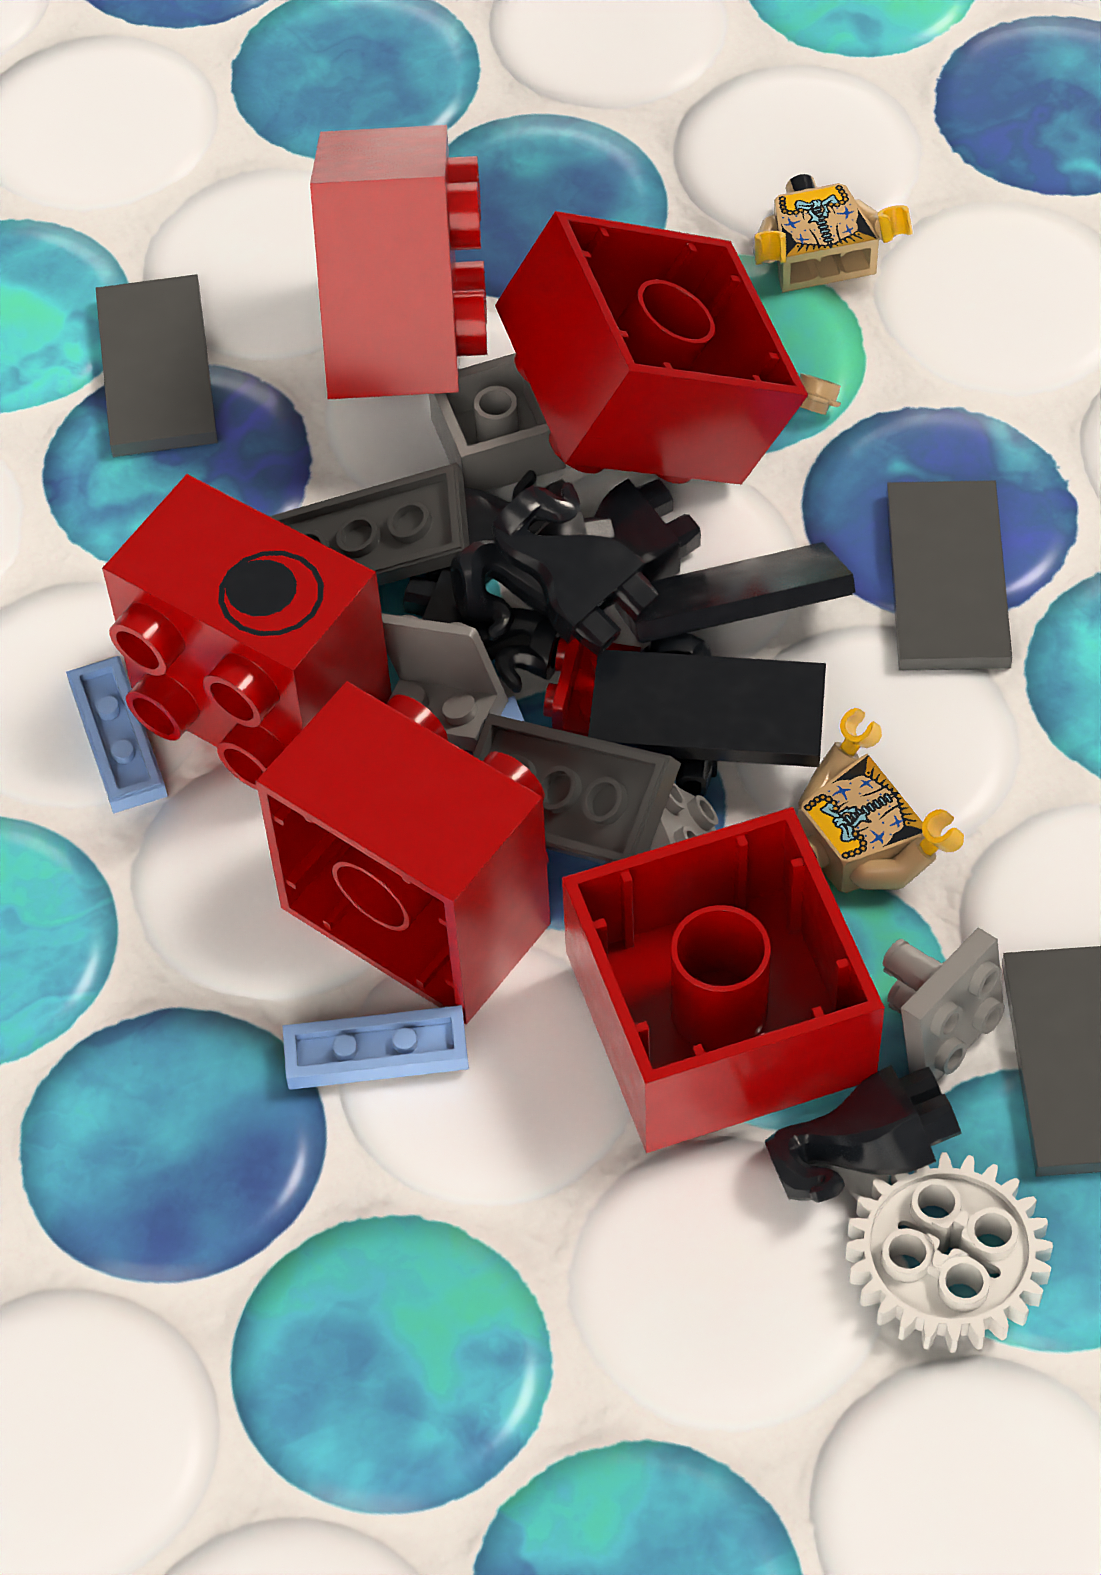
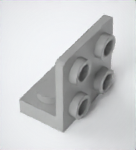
[382,613,508,751]

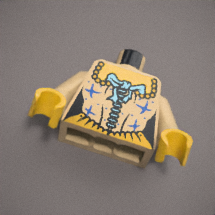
[752,174,913,293]
[797,708,964,893]

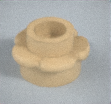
[800,373,841,415]

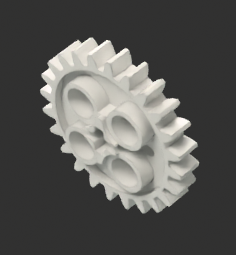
[845,1152,1053,1353]

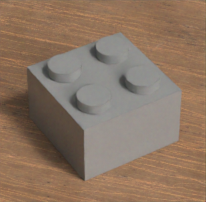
[429,353,566,491]

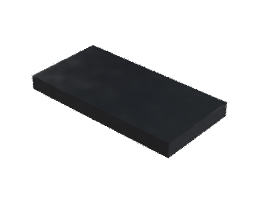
[615,542,856,643]
[588,650,826,767]

